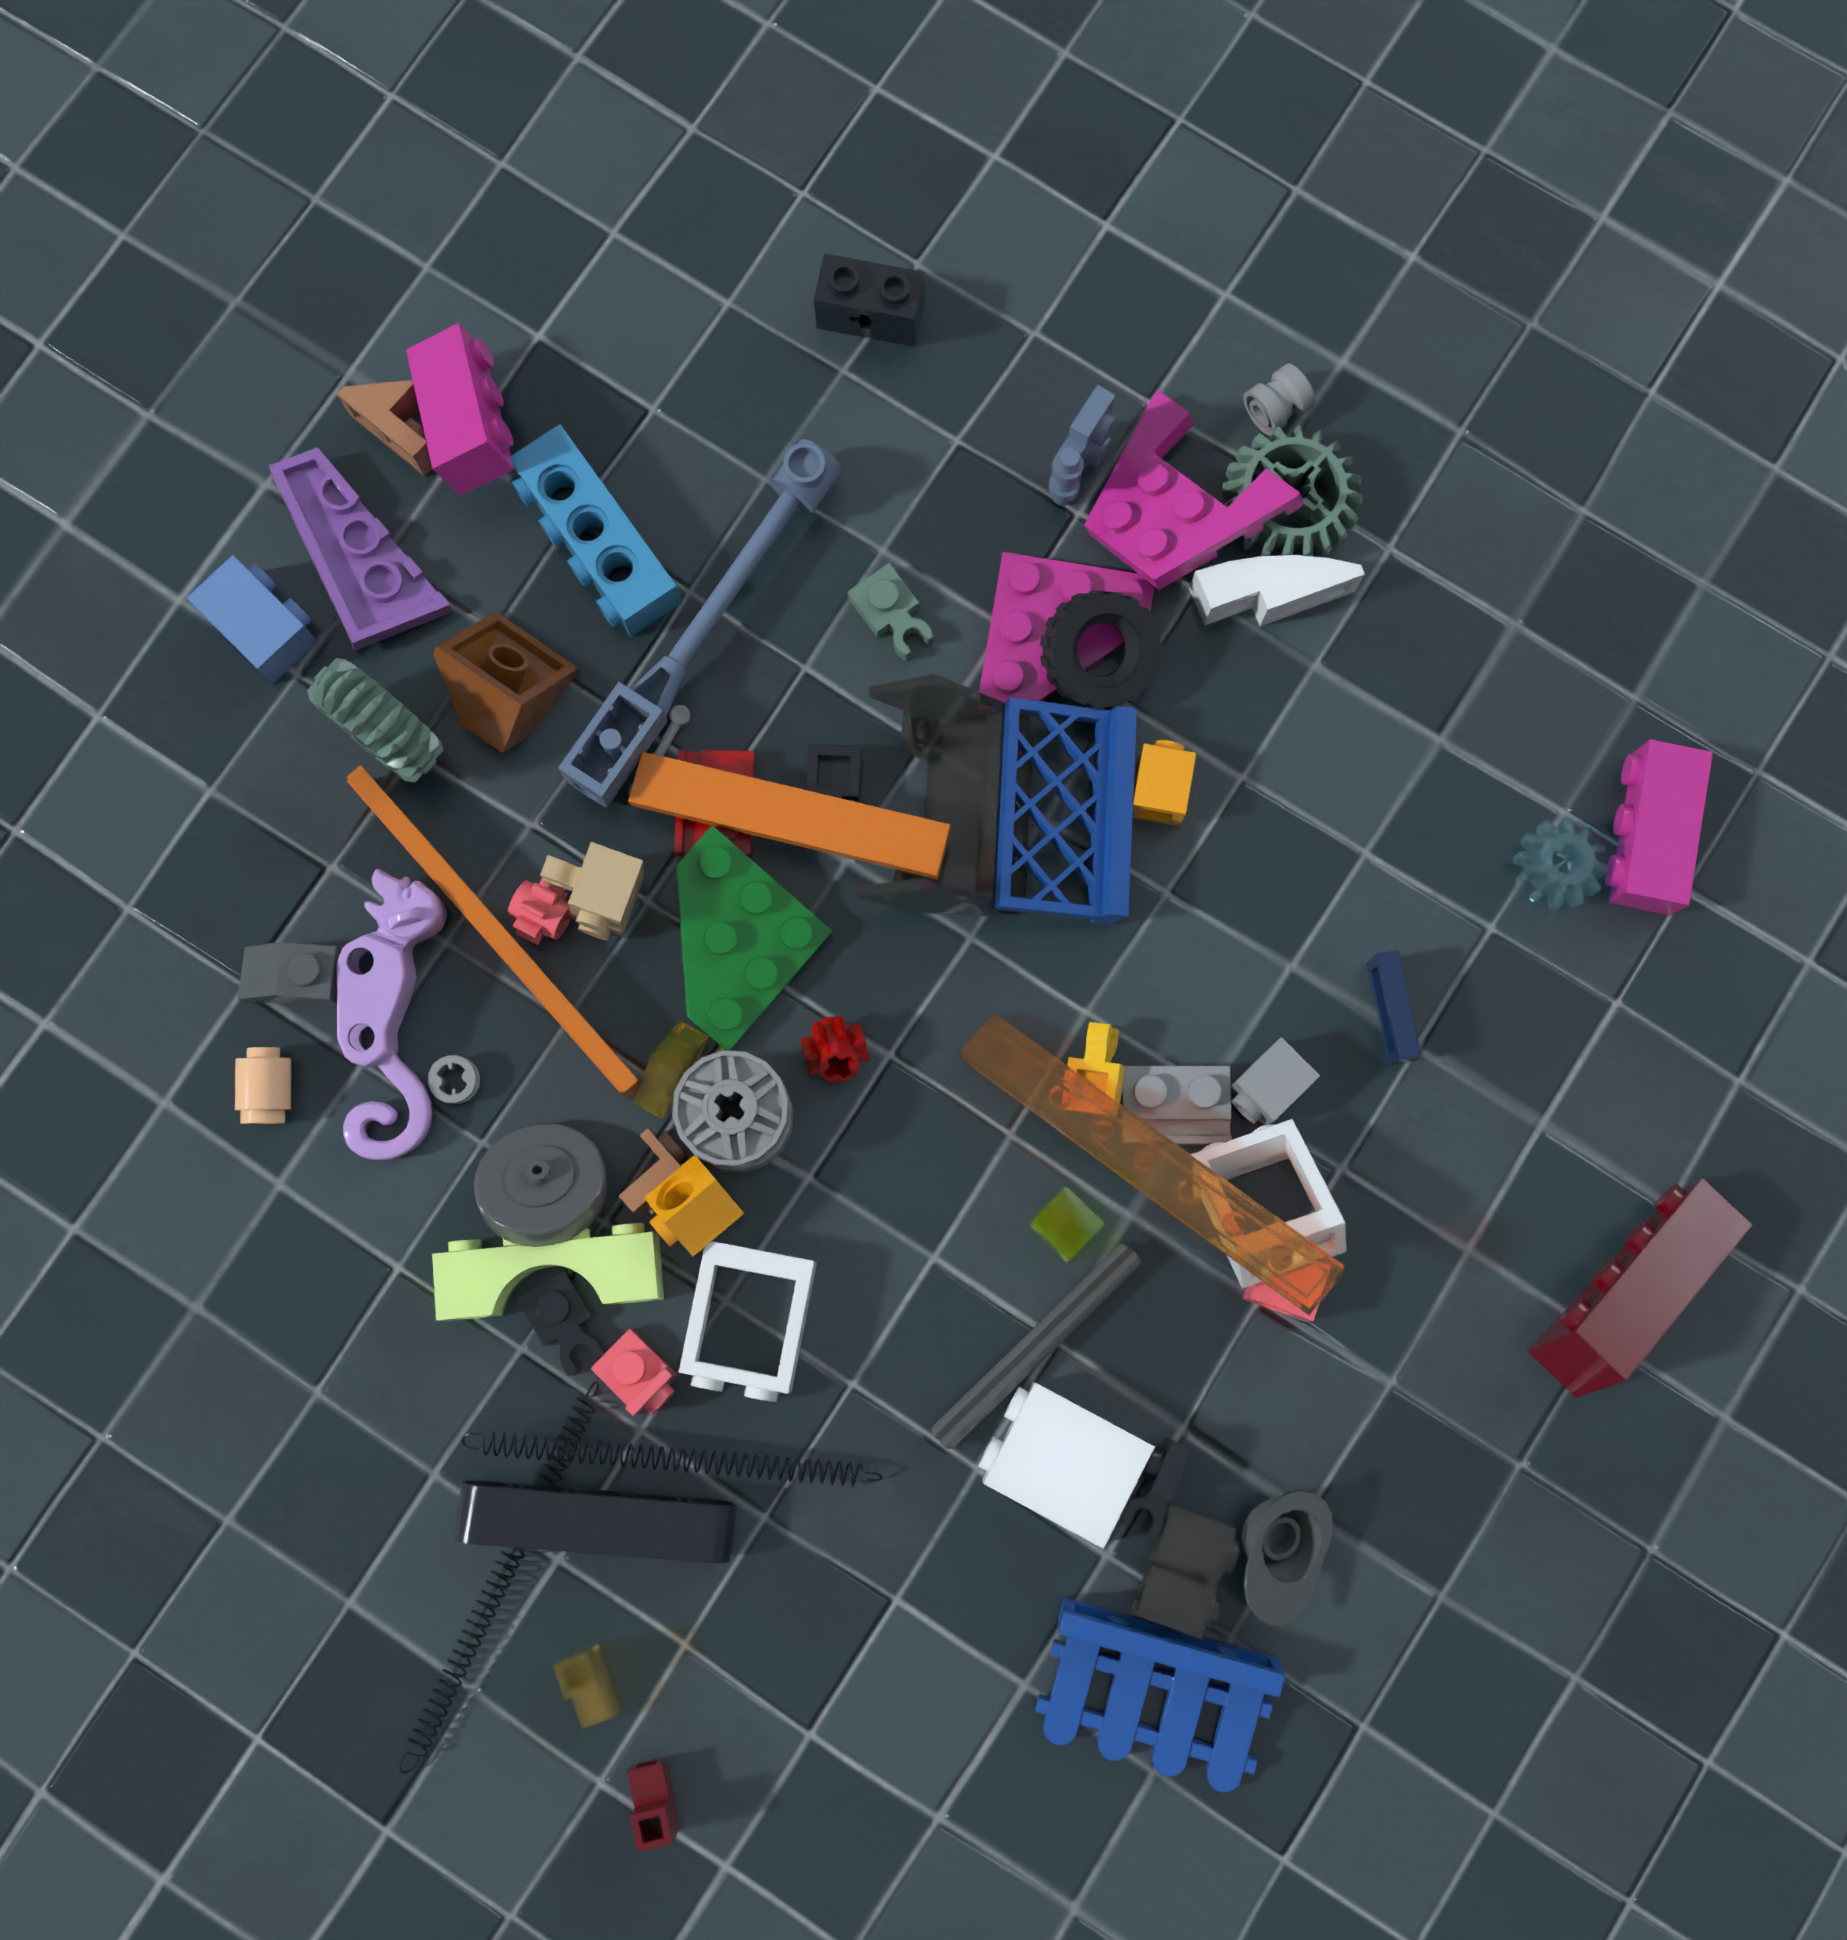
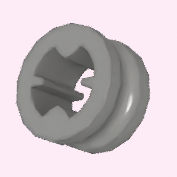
[428,1055,481,1104]

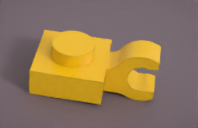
[1060,1022,1126,1120]

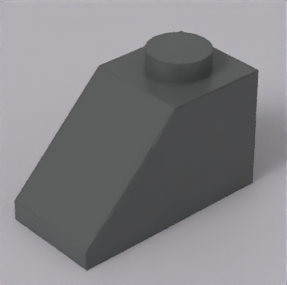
[238,942,351,1009]

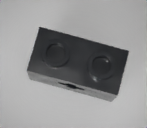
[814,253,925,347]

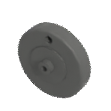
[474,1123,608,1247]

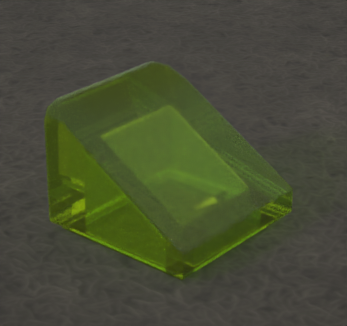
[1028,1186,1105,1263]

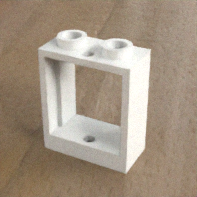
[1190,1119,1346,1289]
[679,1241,817,1402]

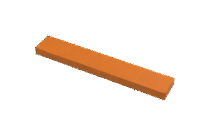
[628,751,951,879]

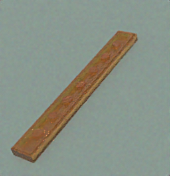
[960,1013,1345,1316]

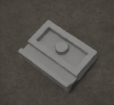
[1121,1066,1232,1146]

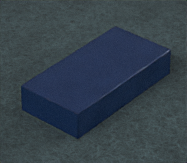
[1367,950,1421,1066]

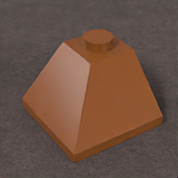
[433,611,579,753]

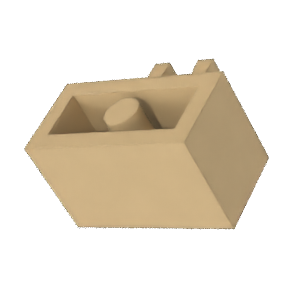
[540,842,644,940]

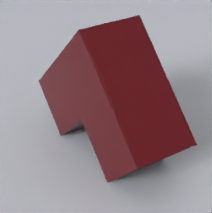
[627,1757,680,1852]

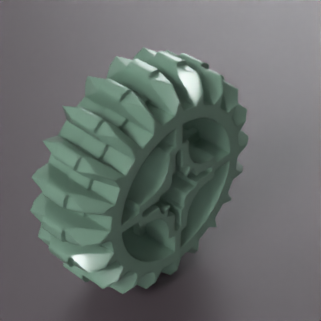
[1221,425,1362,558]
[307,658,444,783]

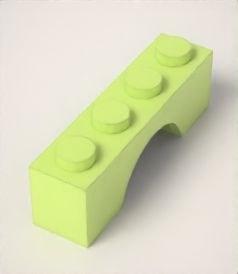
[432,1223,664,1321]

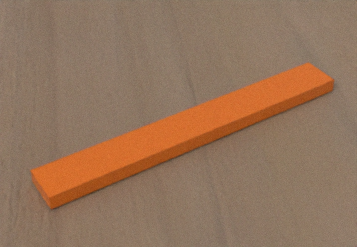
[347,765,645,1099]

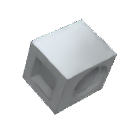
[1231,1037,1320,1125]

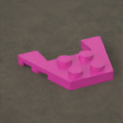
[1084,390,1304,590]

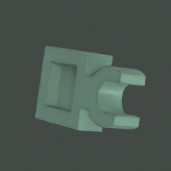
[847,563,933,661]

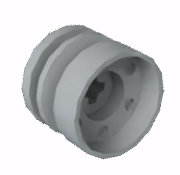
[672,1050,794,1173]

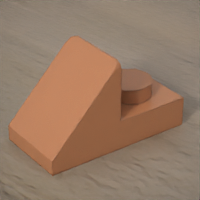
[337,380,432,476]

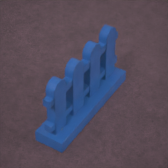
[1035,1597,1286,1792]

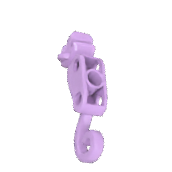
[336,869,447,1160]

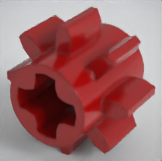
[800,1015,870,1083]

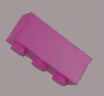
[406,323,514,496]
[1605,739,1713,916]

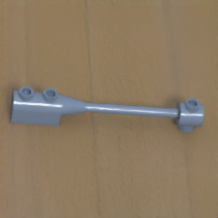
[558,439,842,807]

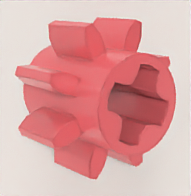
[508,879,572,945]

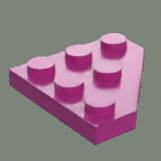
[977,552,1154,710]

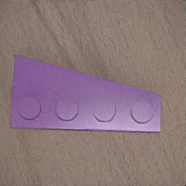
[269,447,452,651]

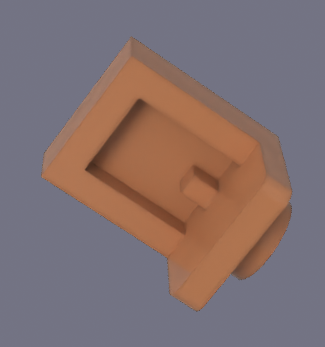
[619,1128,687,1216]

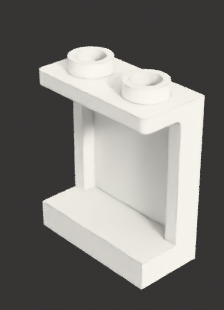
[978,1382,1154,1549]

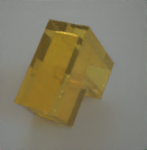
[633,1021,708,1119]
[553,1643,620,1729]

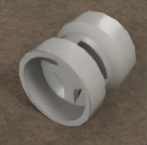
[1243,363,1316,436]

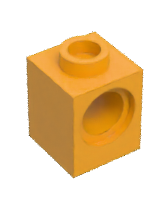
[1133,740,1196,826]
[644,1155,744,1257]

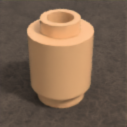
[235,1047,291,1124]

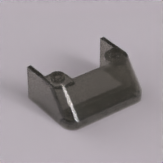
[856,674,1034,917]

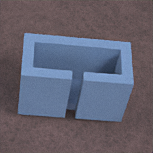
[187,555,318,684]

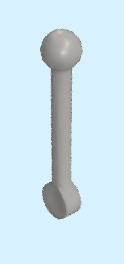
[628,705,691,796]

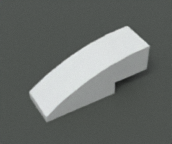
[1189,555,1365,626]

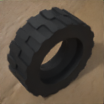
[1040,590,1163,710]

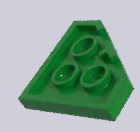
[675,825,832,1051]

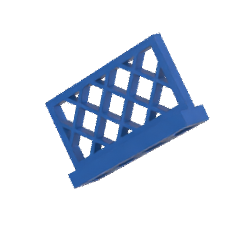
[995,697,1137,925]

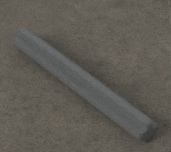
[931,1243,1142,1450]

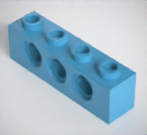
[509,424,682,637]

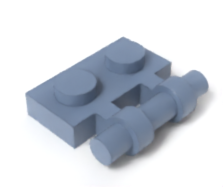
[1048,384,1117,506]

